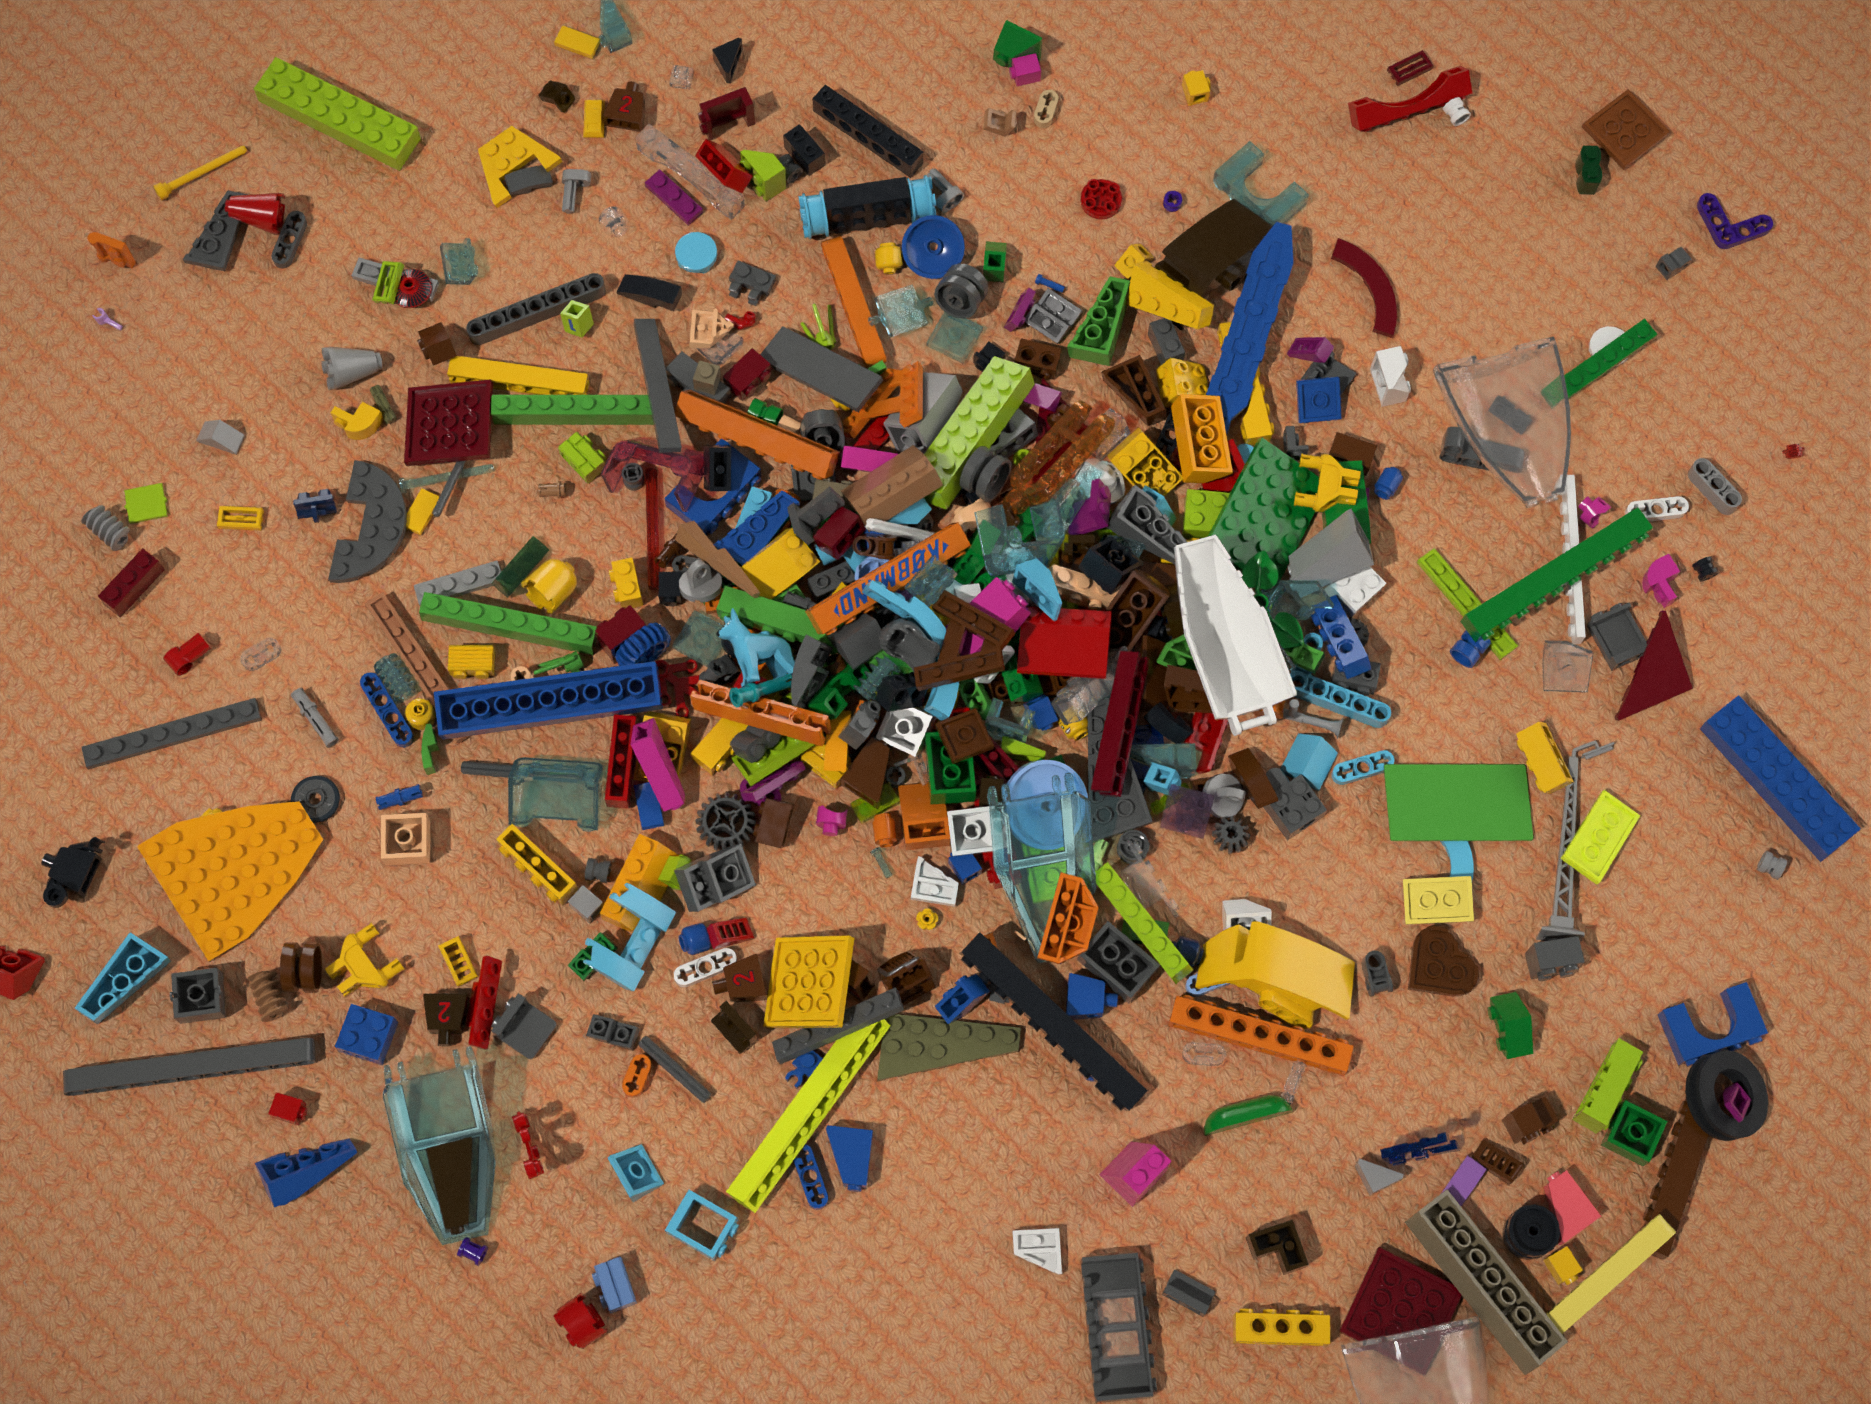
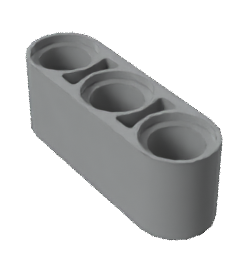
[1688,458,1742,515]

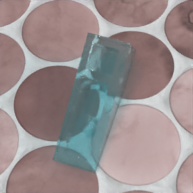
[599,0,632,53]
[1130,743,1197,779]

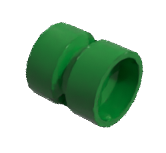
[747,398,784,425]

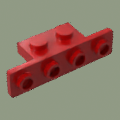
[1185,712,1229,774]
[466,956,502,1050]

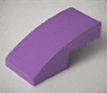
[1441,1155,1487,1206]

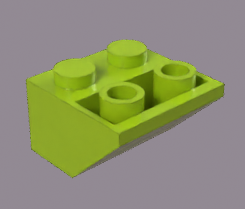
[740,150,786,202]

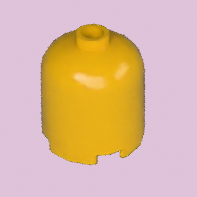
[521,559,577,614]

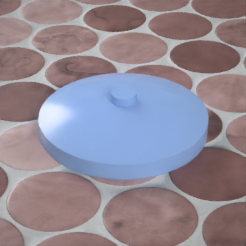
[1002,760,1089,850]

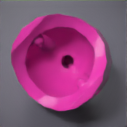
[1578,496,1611,529]
[816,805,847,836]

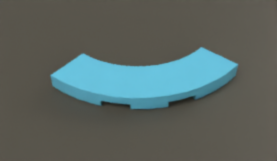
[1440,841,1474,880]

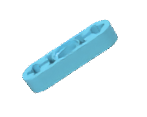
[1331,750,1394,785]

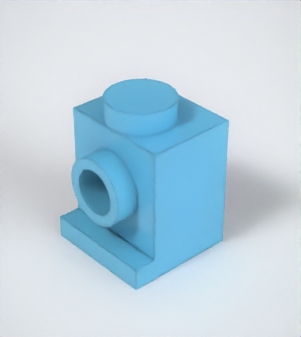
[1143,762,1181,796]

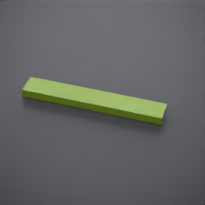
[1416,548,1518,660]

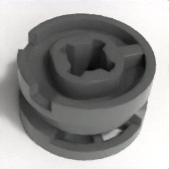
[1117,830,1150,864]

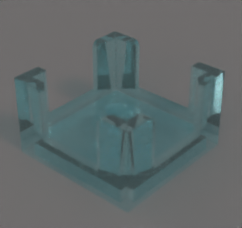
[984,698,1035,743]

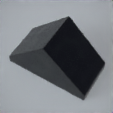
[712,38,743,83]

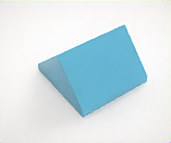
[1280,733,1338,791]
[608,1144,664,1202]

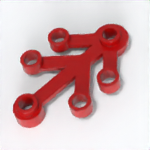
[655,659,714,718]
[512,1111,544,1179]

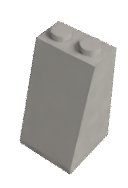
[883,372,963,454]
[1287,509,1374,596]

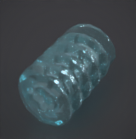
[374,653,416,703]
[853,653,901,701]

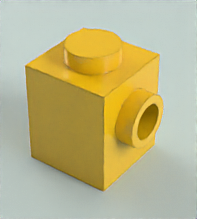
[1182,70,1211,106]
[1543,1246,1583,1285]

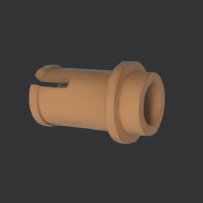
[538,481,566,498]

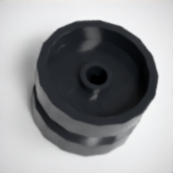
[1502,1204,1560,1260]

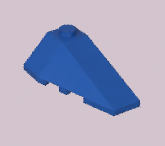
[255,1139,357,1208]

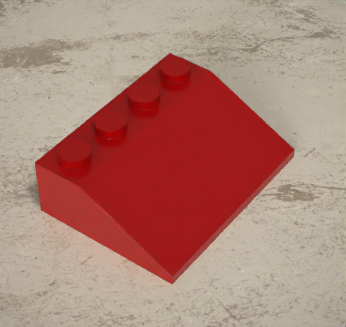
[1017,606,1111,679]

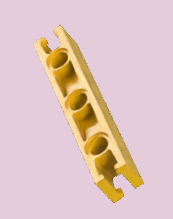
[447,356,590,395]

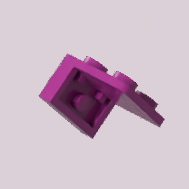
[1068,478,1111,535]

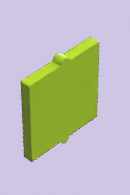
[124,483,168,524]

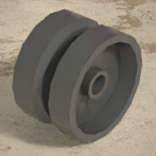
[934,263,989,319]
[960,446,1012,502]

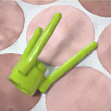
[800,304,836,350]

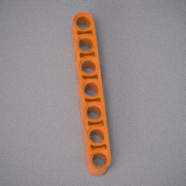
[821,236,887,369]

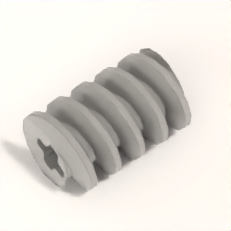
[81,505,130,551]

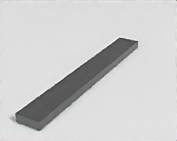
[633,319,682,453]

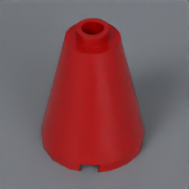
[225,193,285,235]

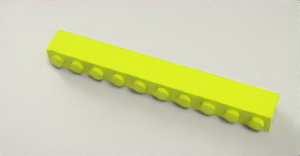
[726,1019,890,1213]

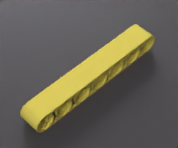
[1546,1214,1676,1334]

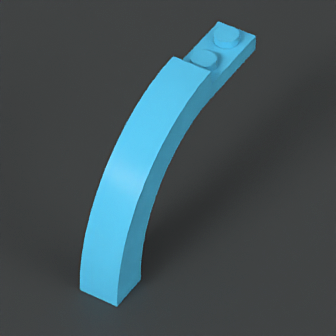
[862,580,959,721]

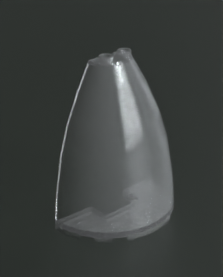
[1433,336,1571,508]
[1341,1316,1489,1404]

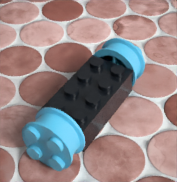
[798,175,936,240]

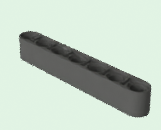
[466,273,606,345]

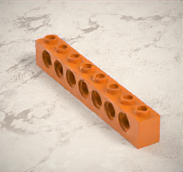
[1168,994,1354,1076]

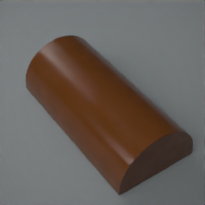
[1105,569,1170,664]

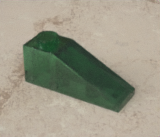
[491,536,549,598]

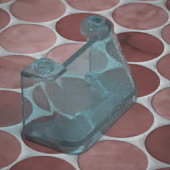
[508,757,603,832]

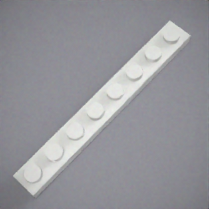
[1558,475,1586,644]

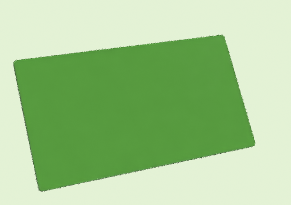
[1384,764,1533,841]

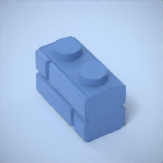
[592,1257,637,1313]

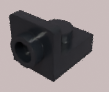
[973,341,1005,372]
[1148,615,1173,643]

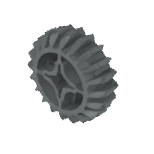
[695,792,756,851]

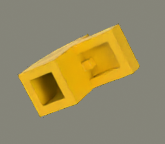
[330,402,384,440]

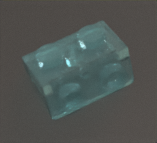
[440,238,478,285]
[905,555,958,607]

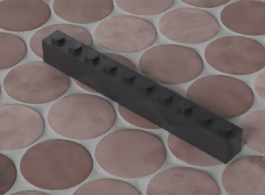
[959,932,1148,1111]

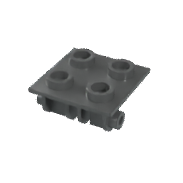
[1300,351,1357,396]

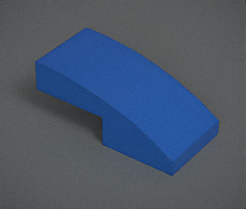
[634,782,664,830]

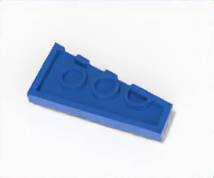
[713,490,800,566]

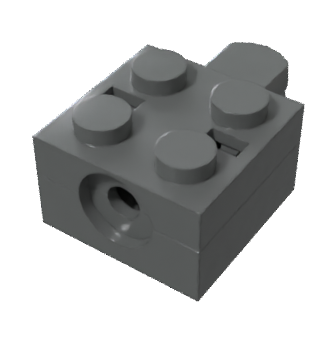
[1263,768,1327,841]

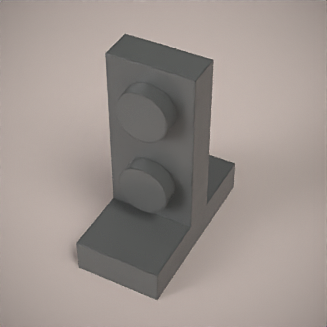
[787,487,845,545]

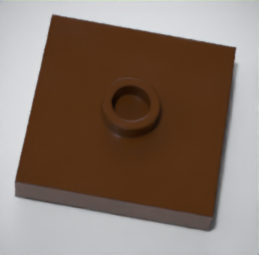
[935,708,994,764]

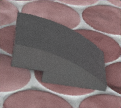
[791,634,833,710]
[674,844,756,912]

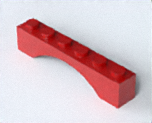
[1348,66,1473,132]

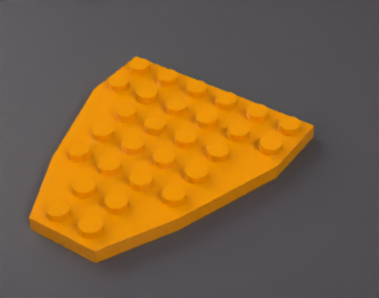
[137,801,323,962]

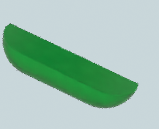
[1204,1095,1293,1136]

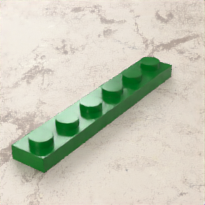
[1542,318,1658,409]

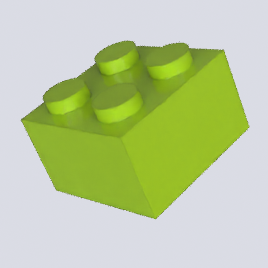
[1182,489,1230,539]

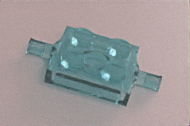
[868,284,933,338]

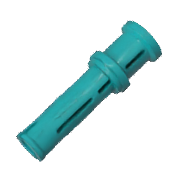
[729,674,792,708]

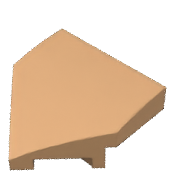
[689,308,734,348]

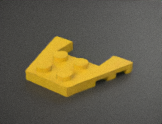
[478,126,563,208]

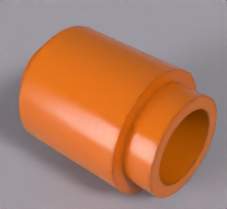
[872,813,897,848]

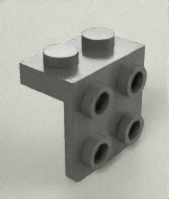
[491,993,557,1060]

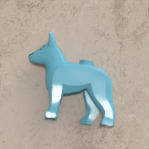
[716,608,795,687]

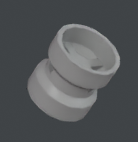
[1756,850,1787,880]

